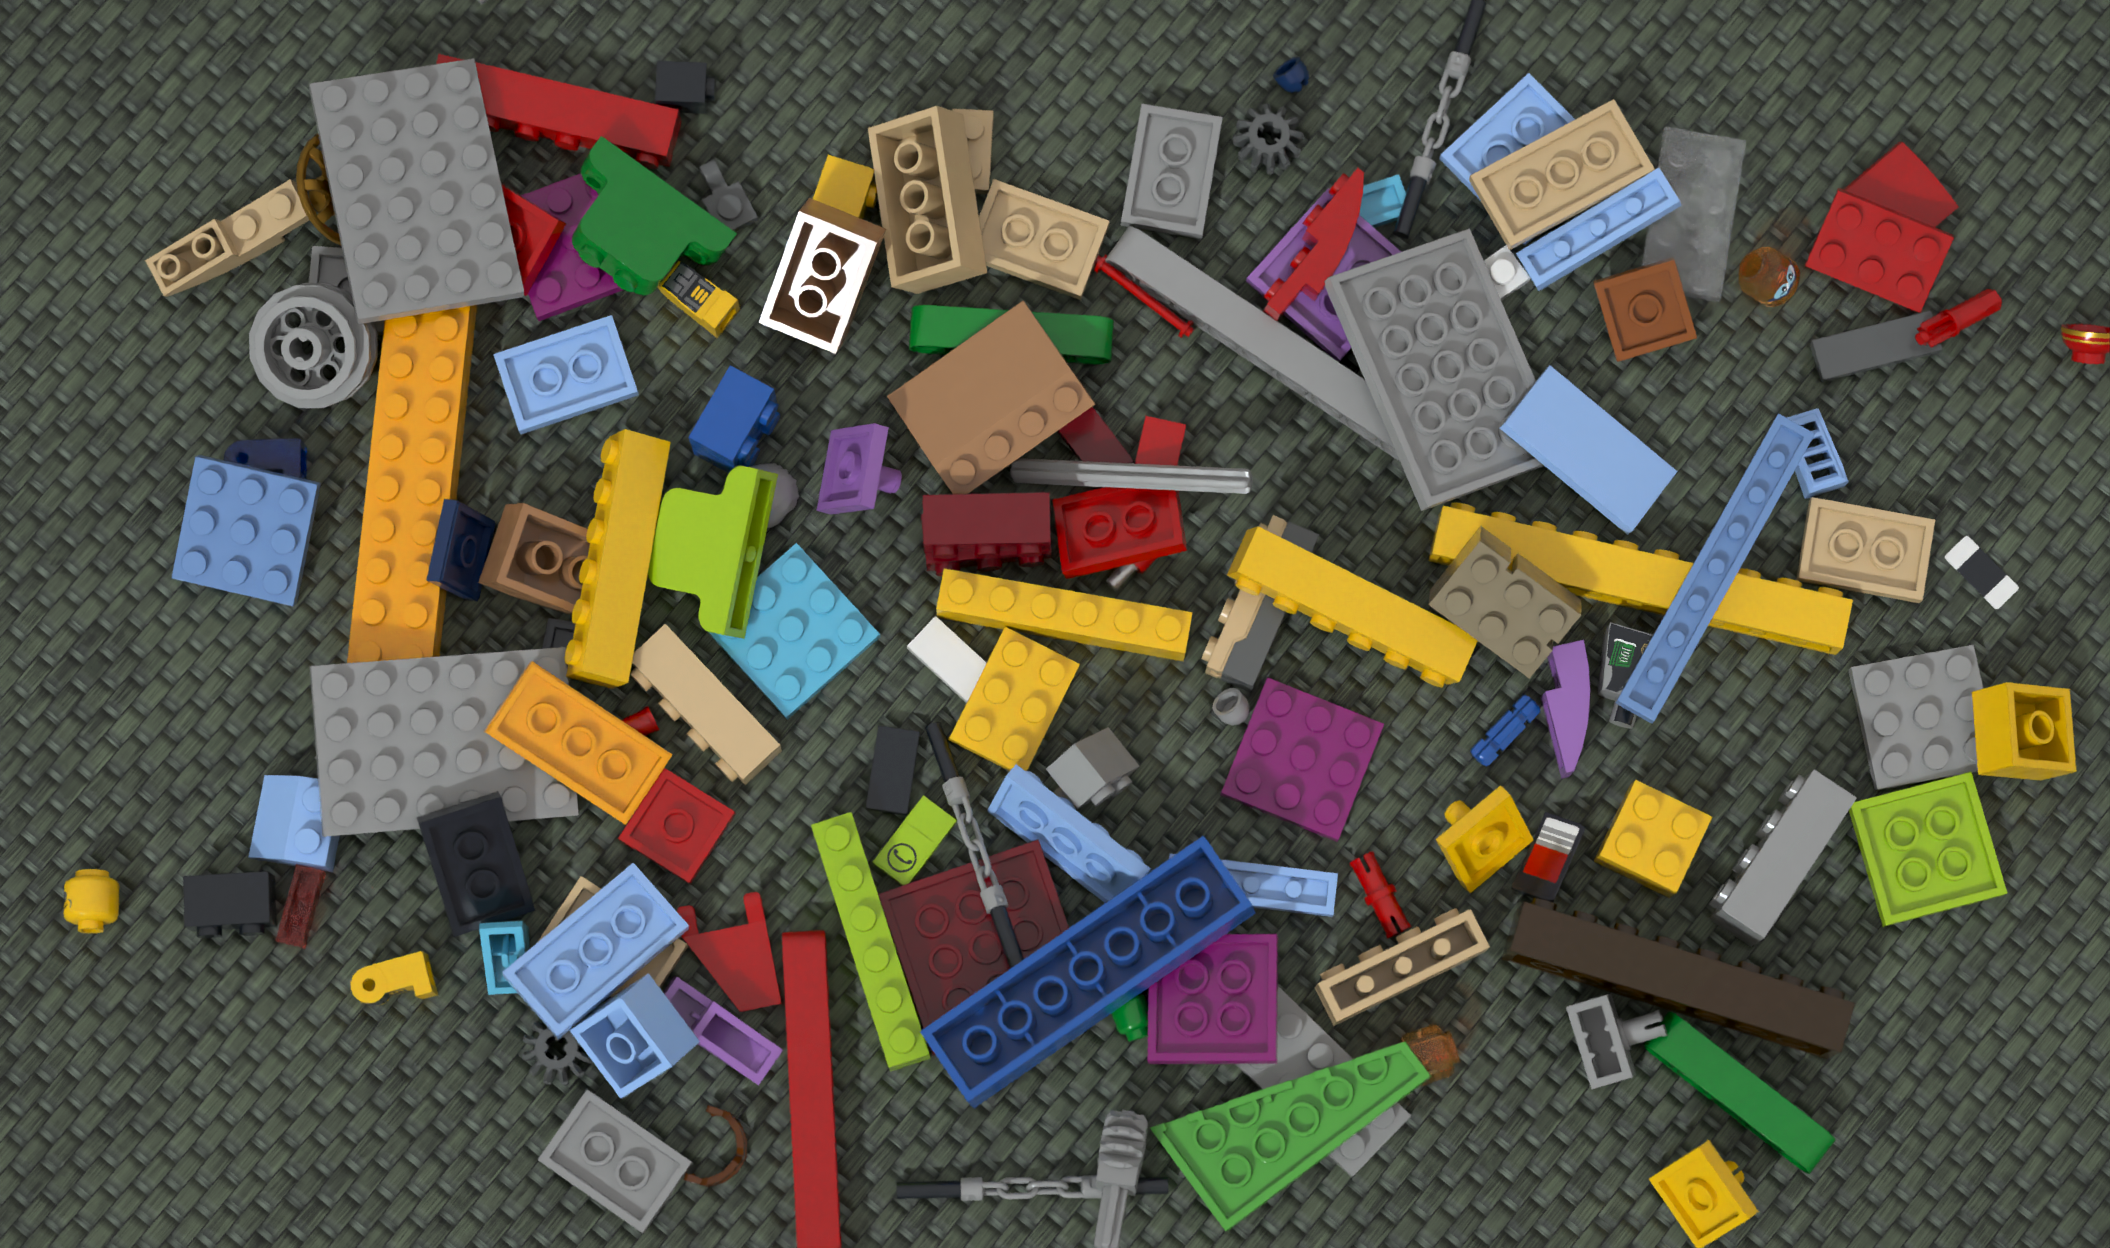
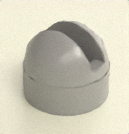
[1212,688,1250,726]

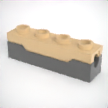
[1201,515,1319,693]

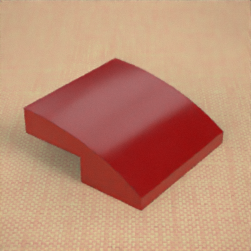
[1843,142,1959,227]

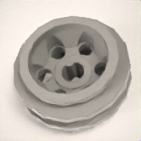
[249,283,378,408]

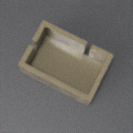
[1429,526,1582,679]

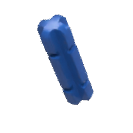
[1470,695,1540,766]

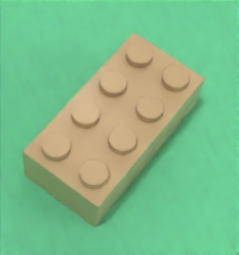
[868,106,987,294]

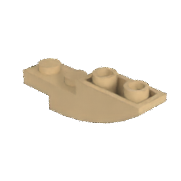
[145,180,309,297]

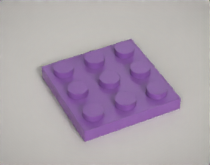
[1246,188,1401,362]

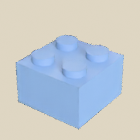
[569,973,700,1099]

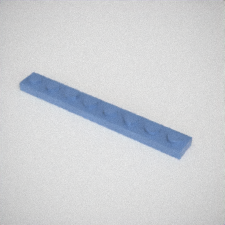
[1615,413,1815,724]

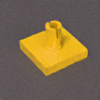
[1436,785,1534,893]
[1649,1140,1759,1248]

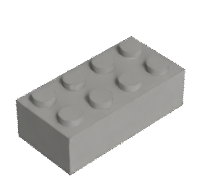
[1709,769,1857,947]

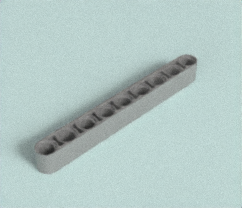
[1105,226,1400,461]

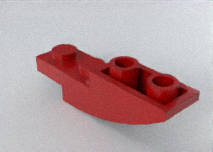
[1263,168,1364,321]

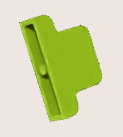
[648,466,778,639]

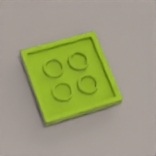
[1849,772,2008,927]

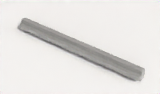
[1010,458,1253,494]

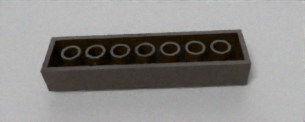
[1501,898,1855,1059]

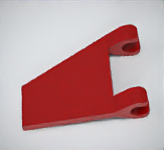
[677,892,782,1012]

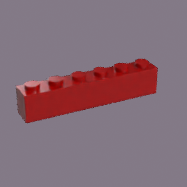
[436,54,682,169]

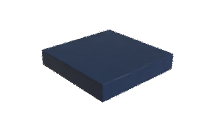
[426,499,496,602]

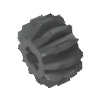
[1233,103,1304,175]
[522,1021,593,1086]

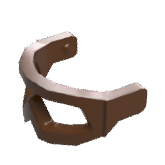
[683,1105,748,1188]

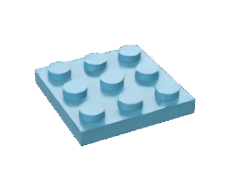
[707,543,881,720]

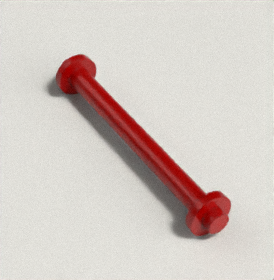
[1094,254,1195,338]

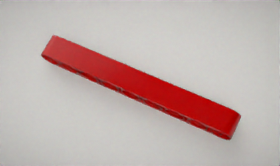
[782,930,842,1248]

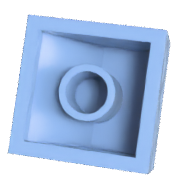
[248,775,340,872]

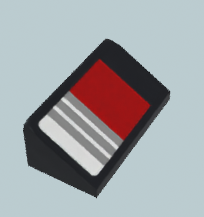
[1511,812,1586,903]

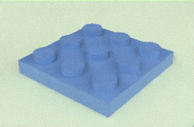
[172,455,321,606]

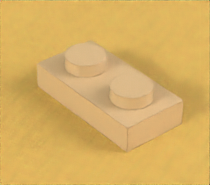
[952,109,993,194]

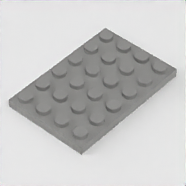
[309,59,524,324]
[1324,229,1544,511]
[309,647,578,837]

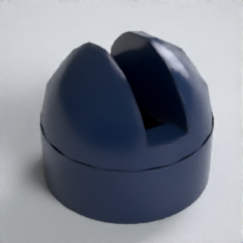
[1273,57,1309,93]

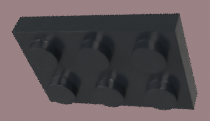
[416,791,535,937]

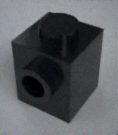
[655,61,716,114]

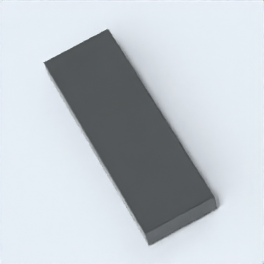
[1810,311,1943,382]

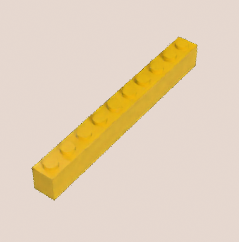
[1429,502,1853,655]

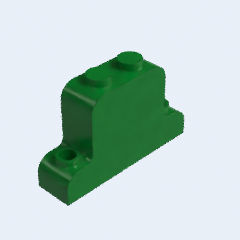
[572,136,737,295]

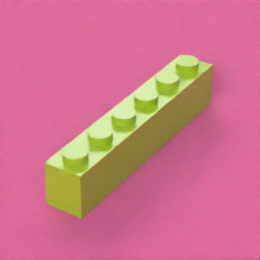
[811,812,931,1072]

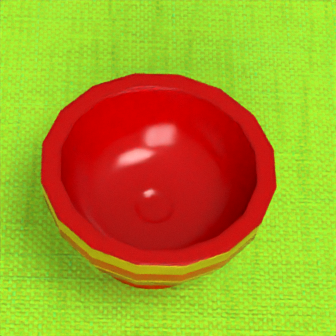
[2061,324,2110,364]

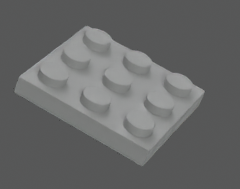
[1848,645,1983,792]

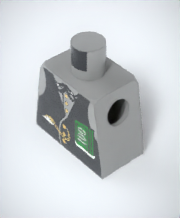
[1598,622,1653,729]

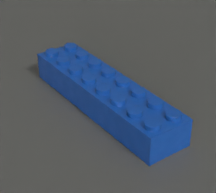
[920,835,1255,1108]

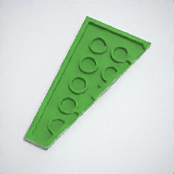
[1150,1041,1432,1231]

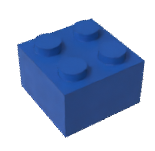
[689,365,781,473]

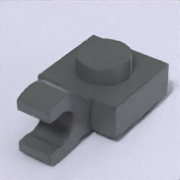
[700,160,758,232]

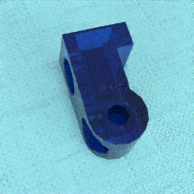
[224,438,307,479]

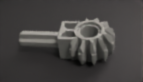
[1093,1110,1148,1248]

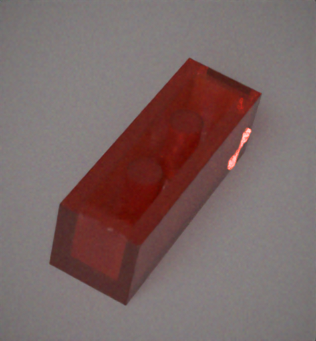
[275,864,326,950]

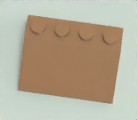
[887,300,1095,494]

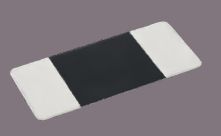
[1945,536,2019,609]

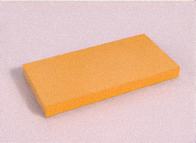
[484,661,673,825]

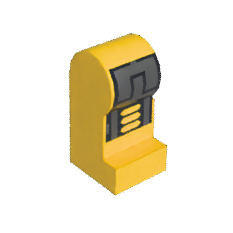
[658,261,740,338]
[351,951,438,1006]

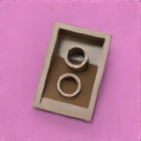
[478,503,590,616]

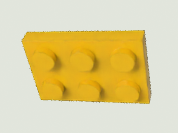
[948,627,1080,771]

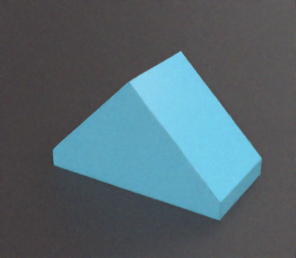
[479,921,530,995]

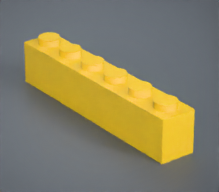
[565,429,671,689]
[1227,526,1478,688]
[936,568,1193,661]

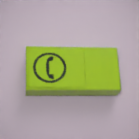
[872,795,957,886]

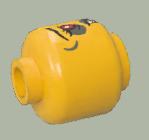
[63,869,119,934]

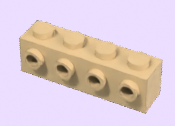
[1315,908,1490,1026]

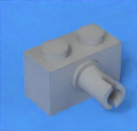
[1046,727,1140,809]
[1566,993,1667,1089]

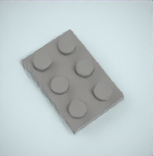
[1121,104,1223,239]
[538,1089,693,1234]

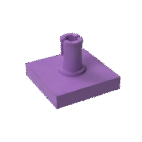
[817,423,902,515]

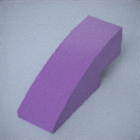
[1541,640,1590,779]
[663,976,783,1085]

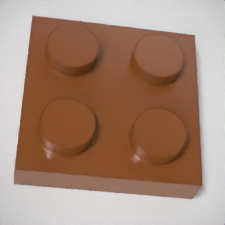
[1593,257,1697,362]

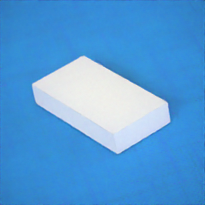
[907,616,986,703]

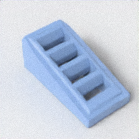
[1787,408,1849,499]

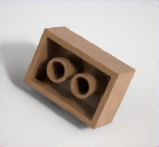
[759,198,886,354]

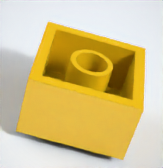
[1972,682,2077,781]
[1594,780,1712,898]

